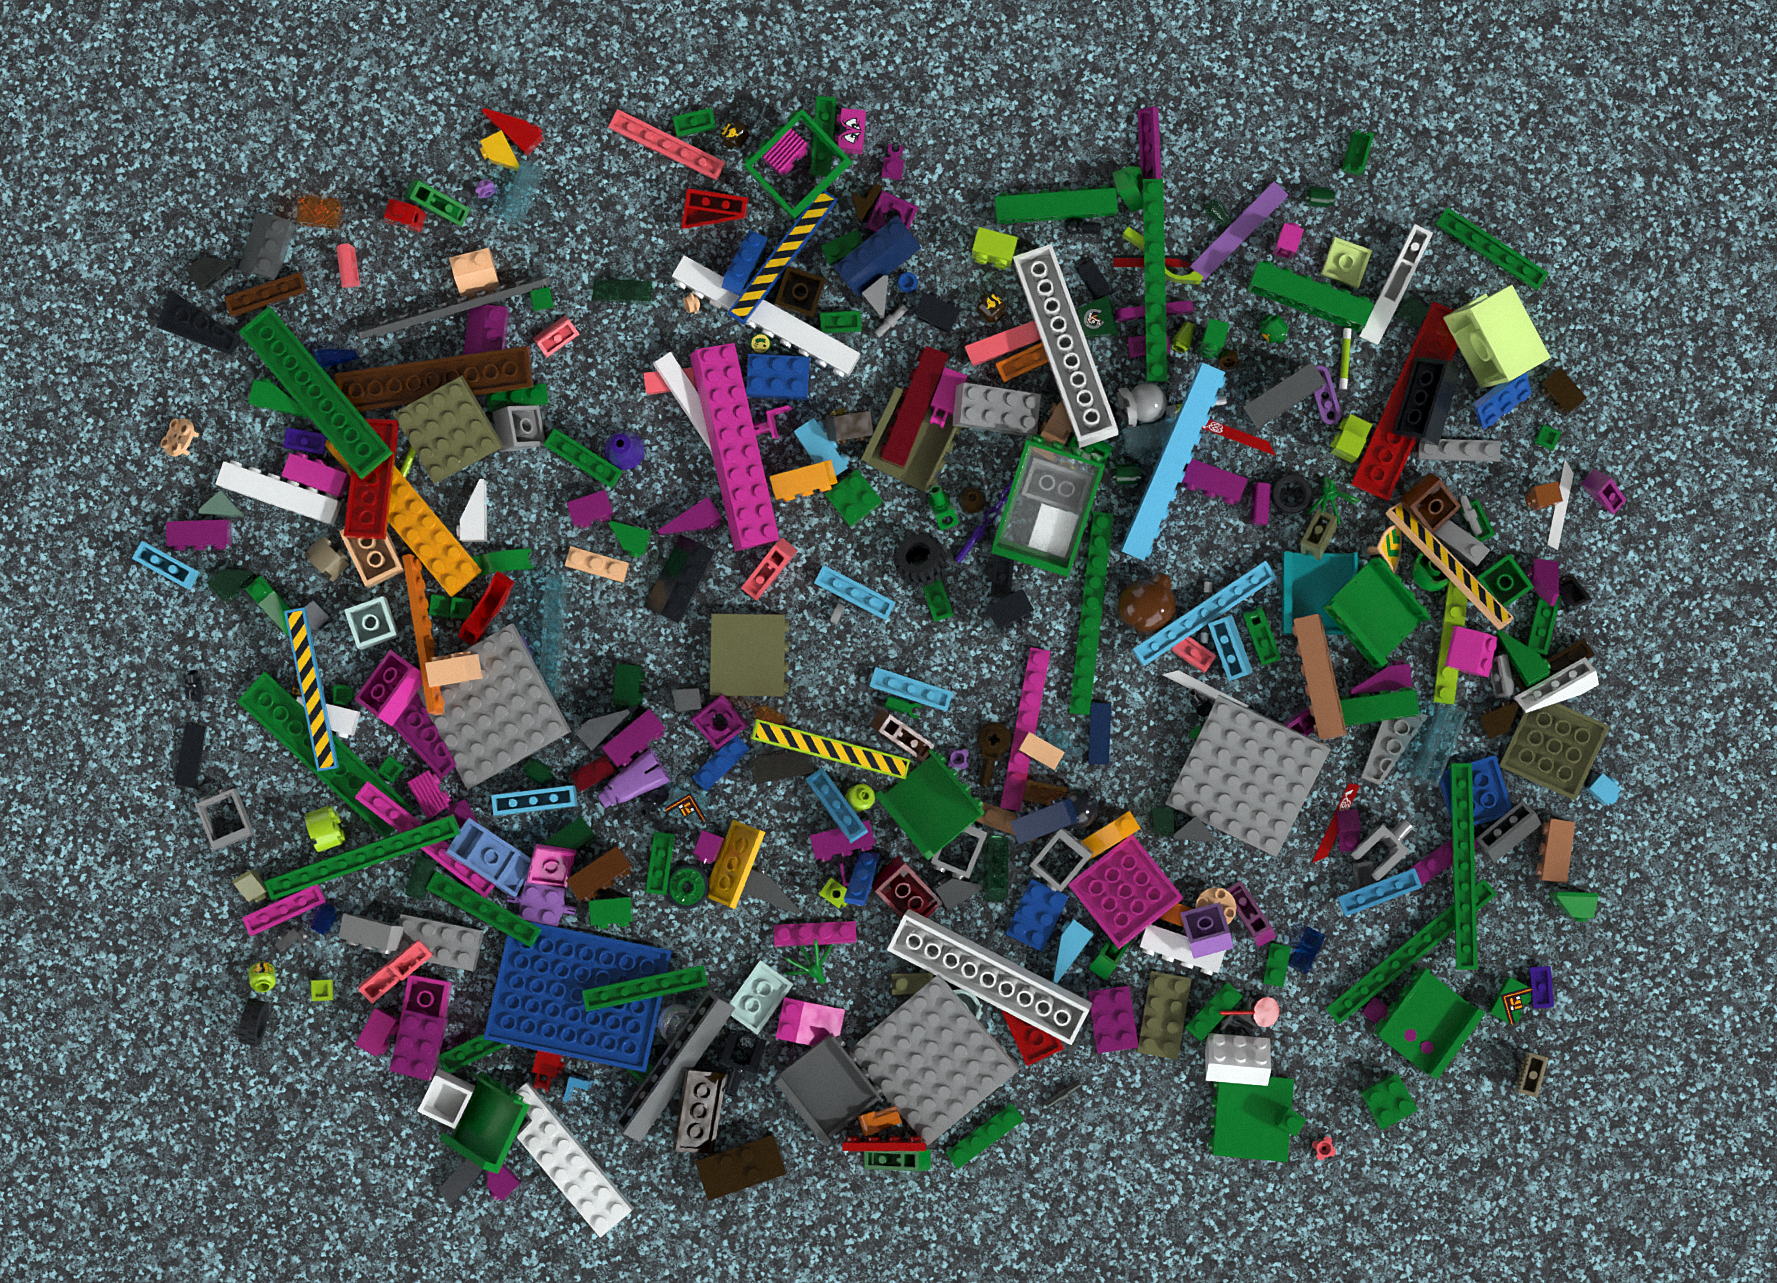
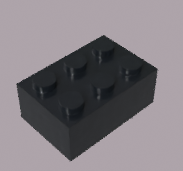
[985,588,1034,635]

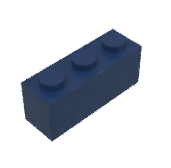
[1010,797,1079,845]

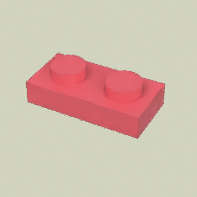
[1171,637,1217,673]

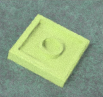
[1320,237,1372,289]

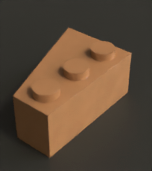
[1030,400,1073,463]

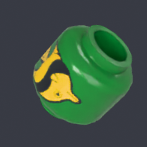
[1258,313,1289,344]

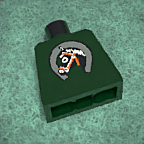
[1078,296,1119,338]

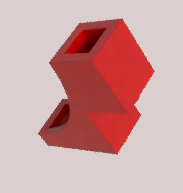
[458,571,515,646]

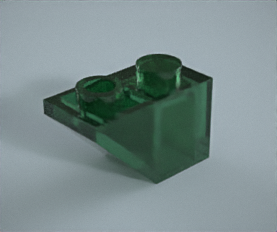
[207,569,257,602]

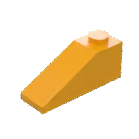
[1081,811,1141,861]

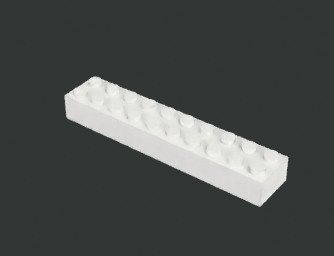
[1013,244,1118,448]
[887,909,1092,1045]

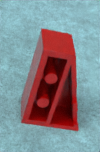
[681,188,749,230]

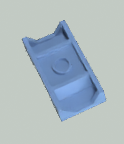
[445,818,531,898]

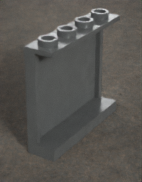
[773,1032,883,1146]

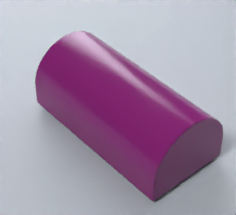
[1250,482,1271,526]

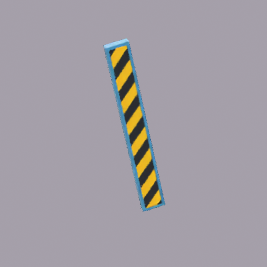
[284,607,339,772]

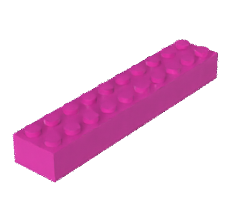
[690,343,780,551]

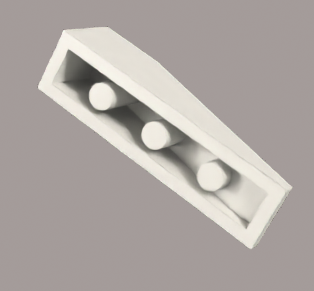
[1515,657,1599,713]

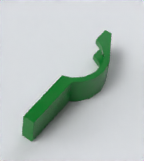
[472,548,534,577]

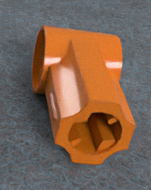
[858,1106,902,1136]

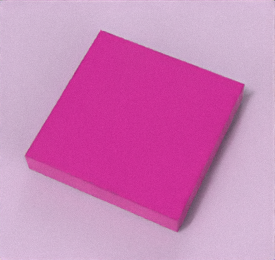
[526,844,576,888]

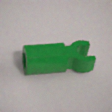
[885,695,922,719]

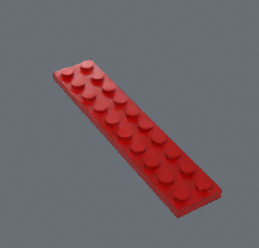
[1351,301,1458,502]

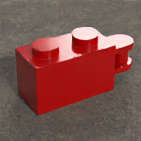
[532,1051,565,1092]

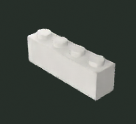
[1138,925,1226,975]

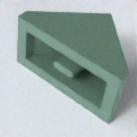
[198,490,243,518]

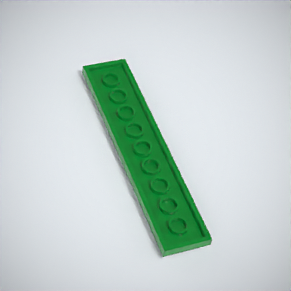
[238,306,393,479]
[237,671,414,838]

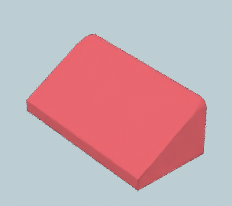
[533,315,579,357]

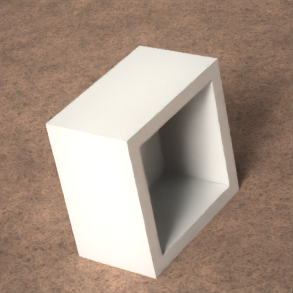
[418,1069,475,1129]

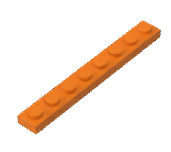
[402,554,445,715]

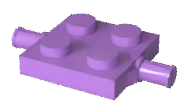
[507,880,577,927]

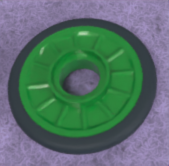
[667,864,710,909]

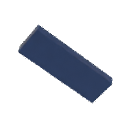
[1088,703,1111,765]

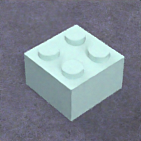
[344,596,400,650]

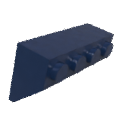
[833,216,921,298]

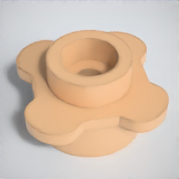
[683,292,700,314]

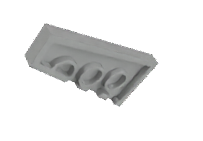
[1360,713,1428,785]

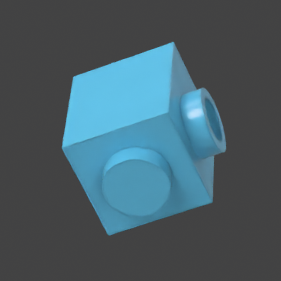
[1585,773,1621,805]

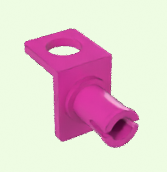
[753,405,792,439]

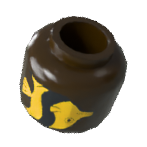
[720,119,750,150]
[976,293,1006,323]

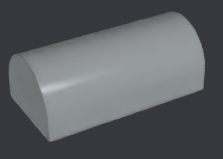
[1490,655,1516,699]

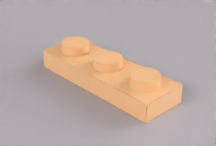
[565,546,629,583]

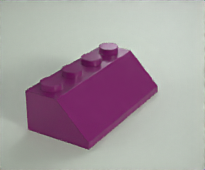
[463,305,510,355]

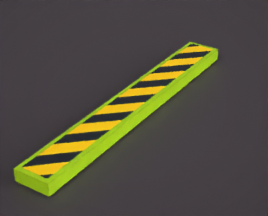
[750,719,910,779]

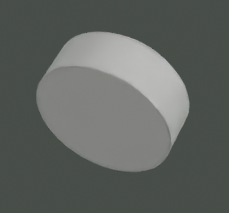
[830,603,845,624]

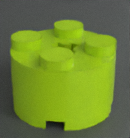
[305,805,346,852]

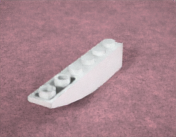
[1359,224,1433,345]

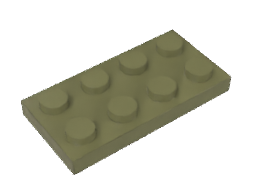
[1137,971,1192,1060]

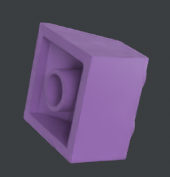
[1180,902,1233,959]

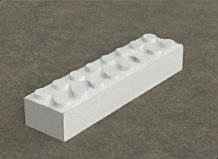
[515,1082,634,1238]

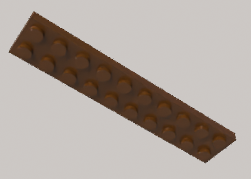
[335,346,534,412]

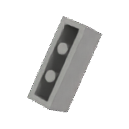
[338,914,404,954]

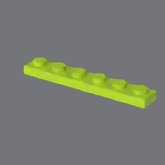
[1433,581,1468,705]

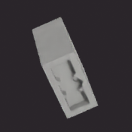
[195,787,255,850]
[931,826,987,881]
[1029,828,1094,892]

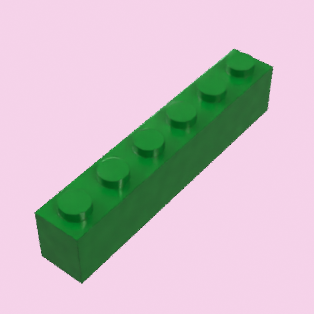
[994,185,1118,225]

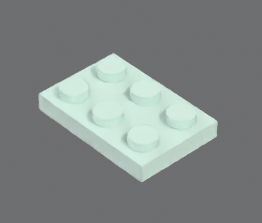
[730,960,794,1035]

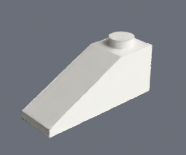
[456,479,487,542]
[296,697,360,738]

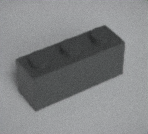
[1476,800,1542,863]

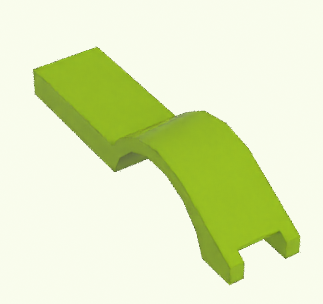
[1122,227,1204,285]

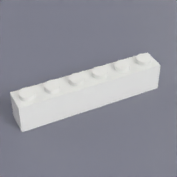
[215,460,342,526]

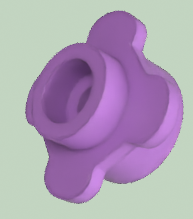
[475,180,497,198]
[948,748,969,769]

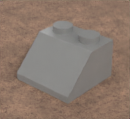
[493,405,545,452]

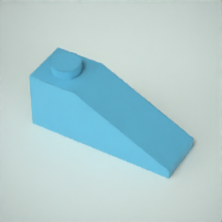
[1052,919,1093,984]

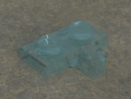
[1044,728,1083,771]

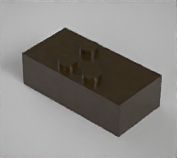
[695,1133,787,1201]

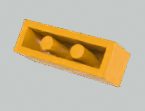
[769,460,838,502]

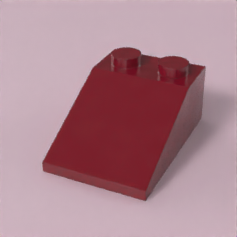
[871,854,943,918]

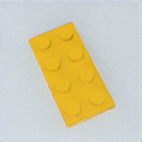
[707,820,765,909]

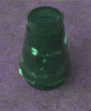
[1203,198,1233,228]

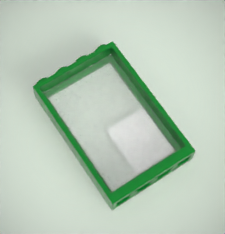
[991,434,1106,577]

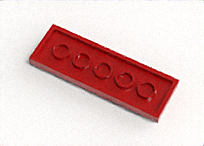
[344,419,399,540]

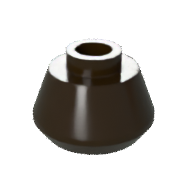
[958,486,986,513]

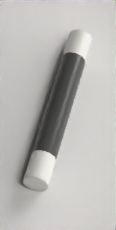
[1200,582,1212,644]

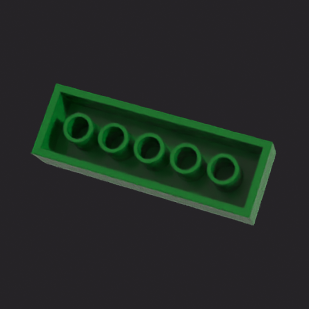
[1246,260,1374,333]

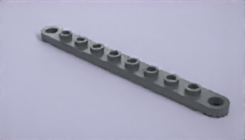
[356,275,552,340]

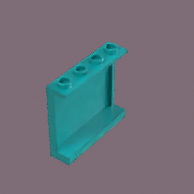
[1282,552,1361,635]

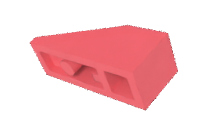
[741,538,798,601]

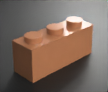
[1536,819,1575,883]

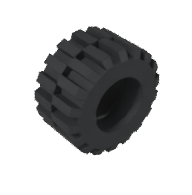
[893,531,948,588]

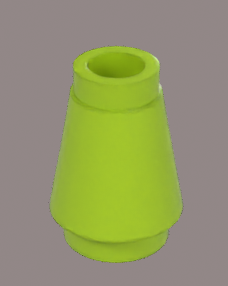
[1171,322,1195,353]

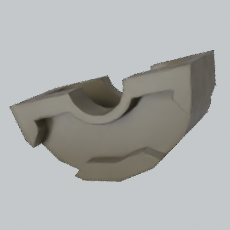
[304,536,349,582]

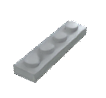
[1418,439,1500,462]

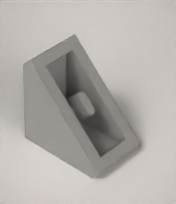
[862,275,888,319]

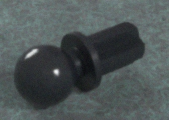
[1065,218,1102,236]

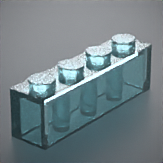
[1410,703,1468,787]

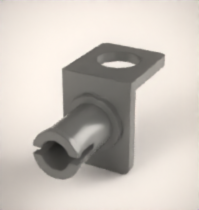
[1218,997,1257,1032]

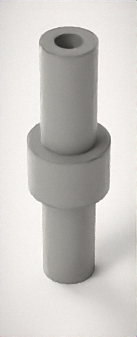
[874,304,908,338]
[1459,495,1482,536]

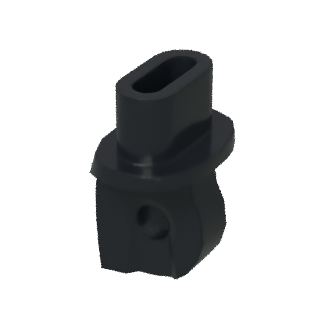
[184,670,203,702]
[1188,689,1213,717]
[640,789,669,817]

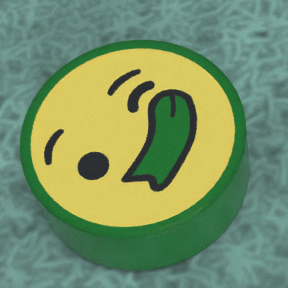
[750,334,771,354]

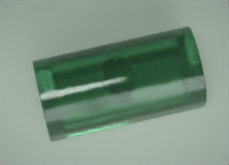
[405,855,437,900]

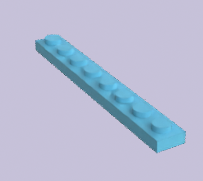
[1131,561,1277,667]

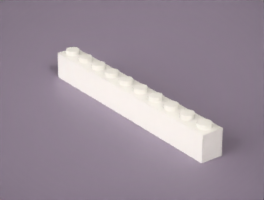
[672,256,860,378]

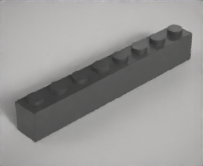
[614,989,735,1142]

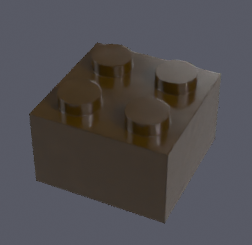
[775,266,826,321]

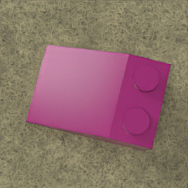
[776,997,845,1046]

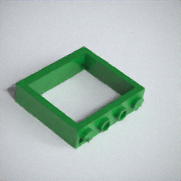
[743,109,853,220]

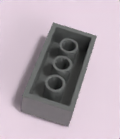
[1243,361,1326,430]

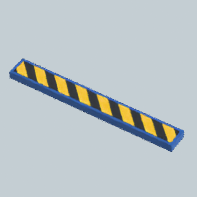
[728,190,838,325]

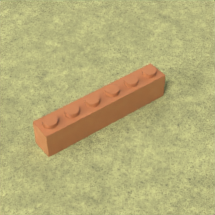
[1292,614,1347,740]

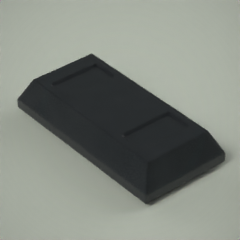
[1075,258,1113,300]

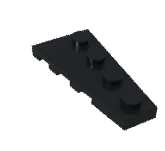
[157,290,240,356]

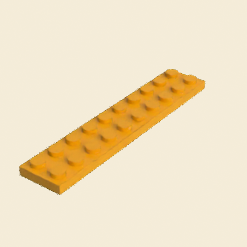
[325,440,482,597]

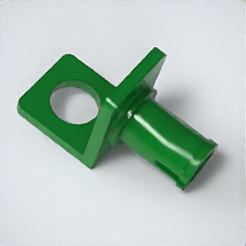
[927,485,959,531]

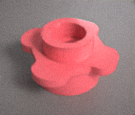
[1312,1136,1336,1160]

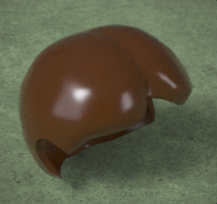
[1117,572,1176,635]

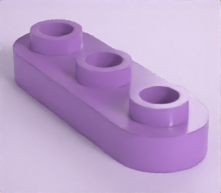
[1313,366,1341,425]

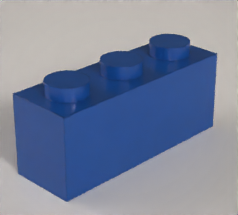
[721,229,767,296]

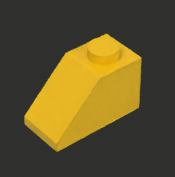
[479,130,522,172]

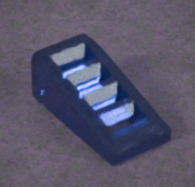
[314,349,360,368]

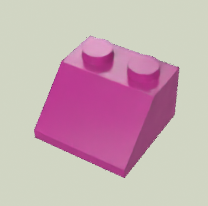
[1445,626,1497,677]

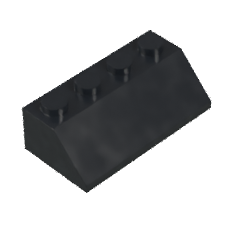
[1392,357,1462,446]
[644,535,716,625]

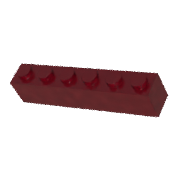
[879,346,949,469]

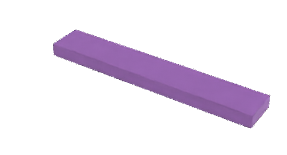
[1189,181,1288,281]

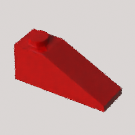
[482,108,544,156]

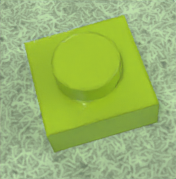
[311,979,334,1001]

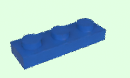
[692,735,750,792]
[844,851,881,906]

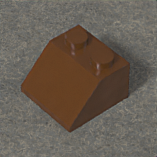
[1399,472,1462,534]

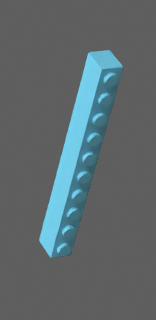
[1119,362,1226,561]

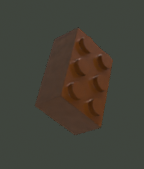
[566,846,634,902]

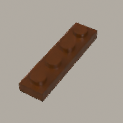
[224,272,308,317]

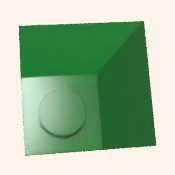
[1549,892,1598,922]

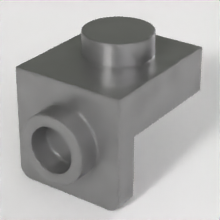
[275,928,310,951]

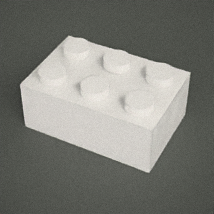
[1205,1033,1271,1086]

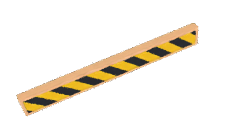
[1386,502,1514,630]

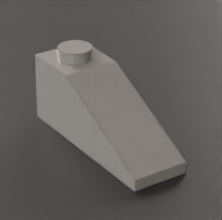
[1432,520,1490,568]

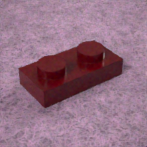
[570,754,616,792]

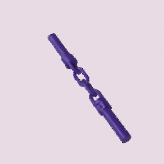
[953,457,1034,564]

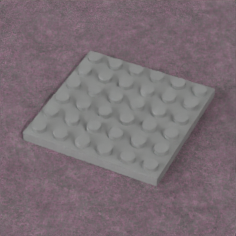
[417,623,571,790]
[1165,695,1331,857]
[847,974,1019,1146]

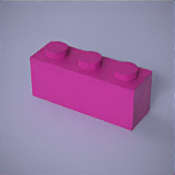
[281,452,350,498]

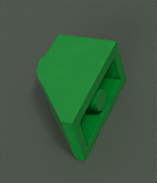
[1112,166,1143,213]
[609,521,651,558]
[1089,938,1131,980]

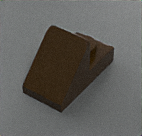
[851,183,883,224]

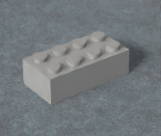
[952,383,1041,437]
[392,914,484,971]

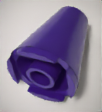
[604,430,644,470]

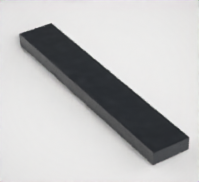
[439,1113,532,1205]

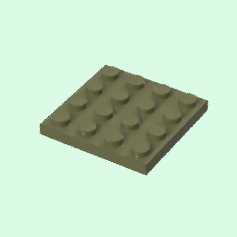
[393,375,503,484]
[1499,703,1610,801]

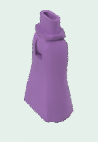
[597,748,671,808]

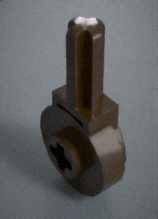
[977,722,1011,787]

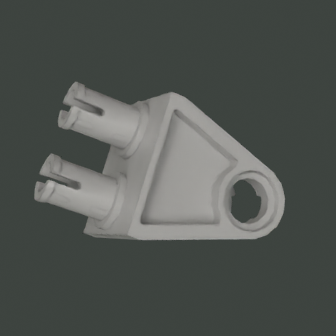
[1350,819,1413,881]

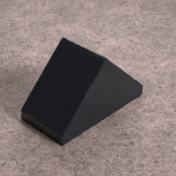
[1559,576,1592,612]

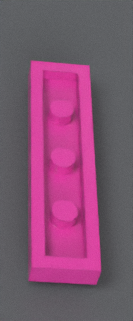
[242,884,326,936]
[774,921,857,947]

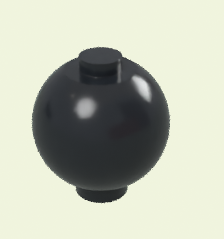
[1061,788,1099,831]

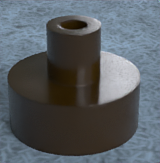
[1218,349,1239,370]

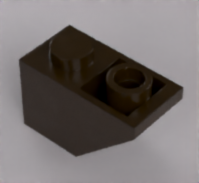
[1477,699,1519,740]

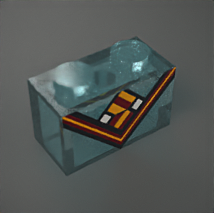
[665,787,712,824]

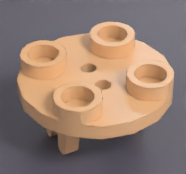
[160,418,199,457]
[1195,887,1236,924]

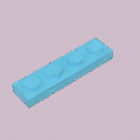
[814,565,896,621]
[869,667,953,712]

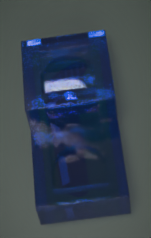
[1288,926,1326,975]

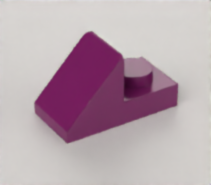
[1336,809,1361,852]

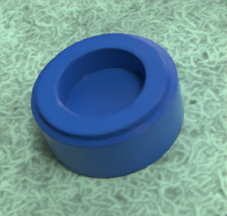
[898,272,918,293]

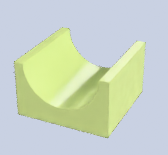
[1443,285,1551,388]

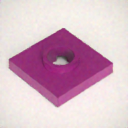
[866,190,919,232]
[690,694,748,750]

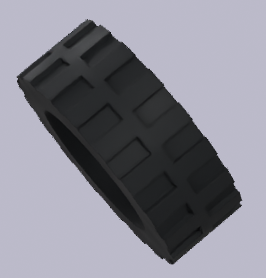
[238,999,269,1047]

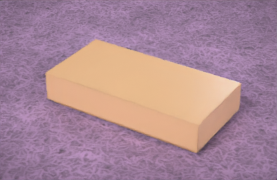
[1019,732,1065,770]

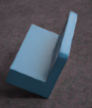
[563,1074,593,1102]

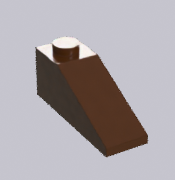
[869,709,935,762]

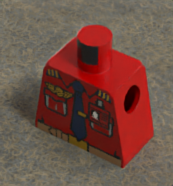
[384,199,426,233]

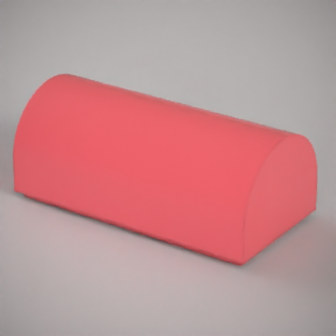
[336,243,360,288]

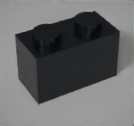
[914,292,961,334]

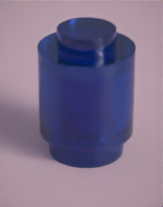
[310,903,338,935]

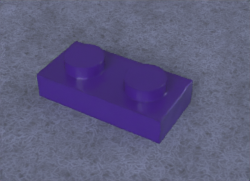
[283,428,327,455]
[1528,966,1554,1009]

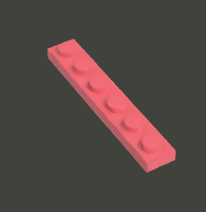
[608,109,726,181]

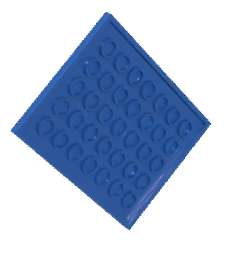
[483,921,672,1073]

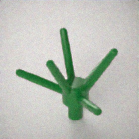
[1307,477,1360,525]
[785,939,833,985]

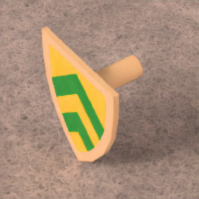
[1367,525,1402,573]

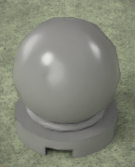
[1117,383,1167,428]

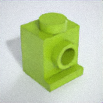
[819,878,848,908]

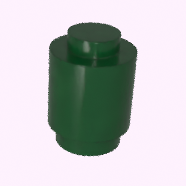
[1304,186,1335,208]
[1112,464,1141,485]
[522,757,554,786]

